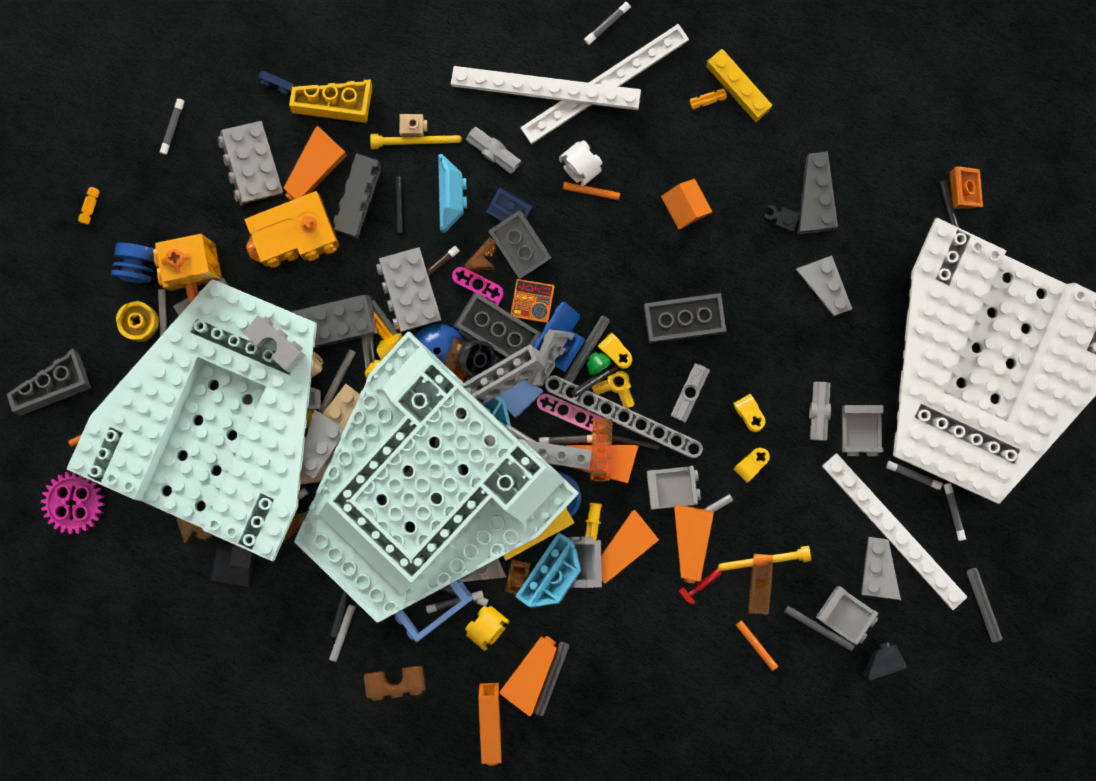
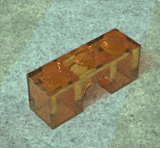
[590,418,612,481]
[364,665,426,701]

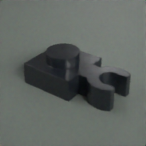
[764,205,800,232]

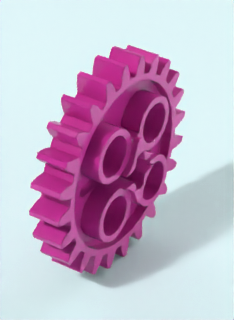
[41,472,105,534]

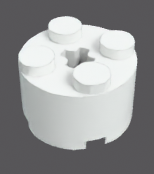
[559,141,603,186]

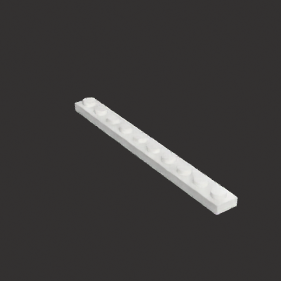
[521,24,689,144]
[451,66,641,110]
[822,453,967,610]

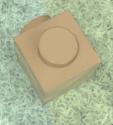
[399,114,427,137]

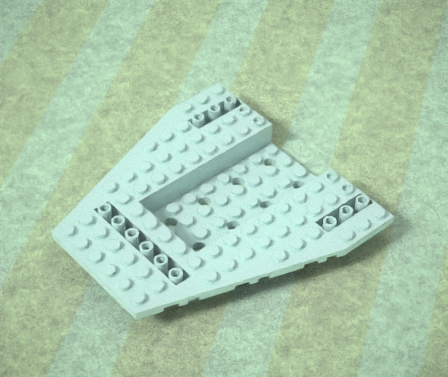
[67,279,317,561]
[294,332,579,623]

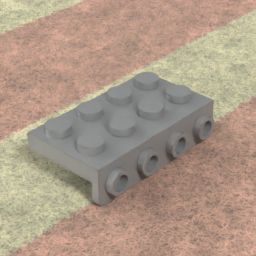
[218,121,283,206]
[376,247,441,333]

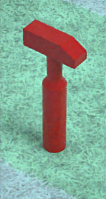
[679,568,722,604]

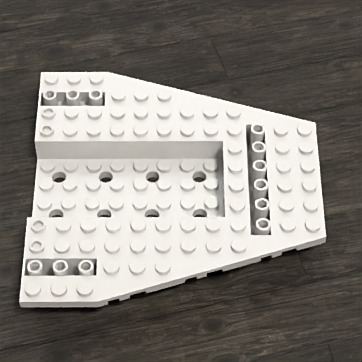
[893,218,1096,504]

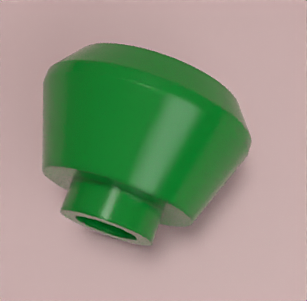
[587,352,611,376]

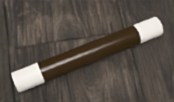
[426,246,460,277]

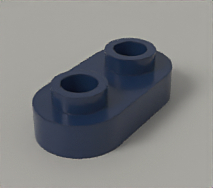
[257,71,295,95]

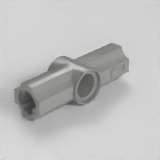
[466,126,521,174]
[670,363,710,423]
[809,382,831,441]

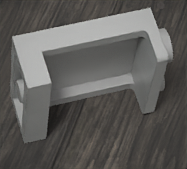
[842,405,883,456]
[646,466,701,510]
[568,536,602,588]
[815,586,878,645]

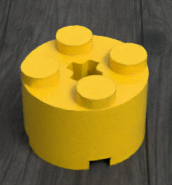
[116,301,159,342]
[465,606,509,651]

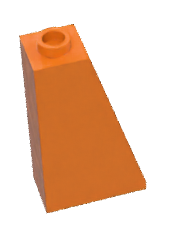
[284,126,347,201]
[566,445,638,484]
[674,504,714,583]
[601,510,659,584]
[499,636,557,716]
[478,683,502,766]

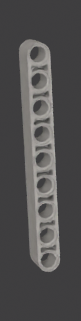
[545,376,703,458]

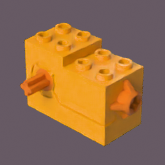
[245,191,340,268]
[153,234,222,302]

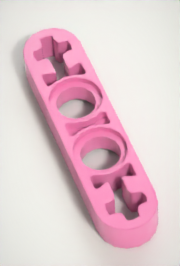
[537,394,607,434]

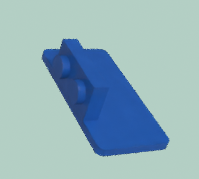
[533,302,585,372]

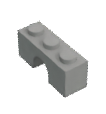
[243,315,305,373]

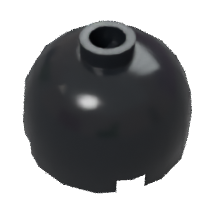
[457,340,497,378]

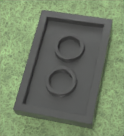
[488,210,552,279]

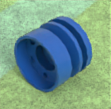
[111,243,155,283]

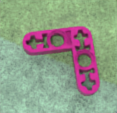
[452,267,504,306]

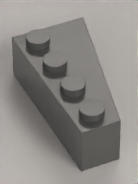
[797,151,838,235]
[333,154,381,239]
[7,349,91,416]

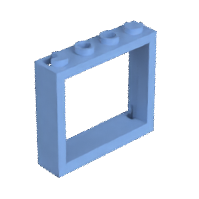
[394,579,474,642]

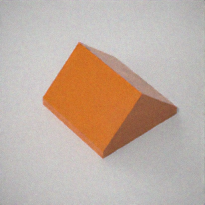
[950,166,983,209]
[661,179,712,230]

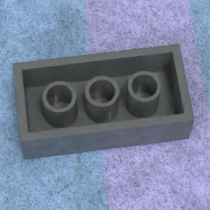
[454,293,541,358]
[644,293,726,344]
[292,295,378,349]

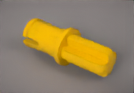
[585,503,602,540]

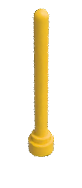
[371,134,462,149]
[718,546,811,571]

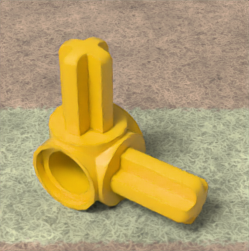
[592,371,634,408]

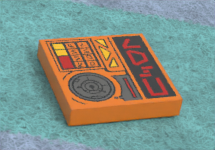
[511,279,555,323]

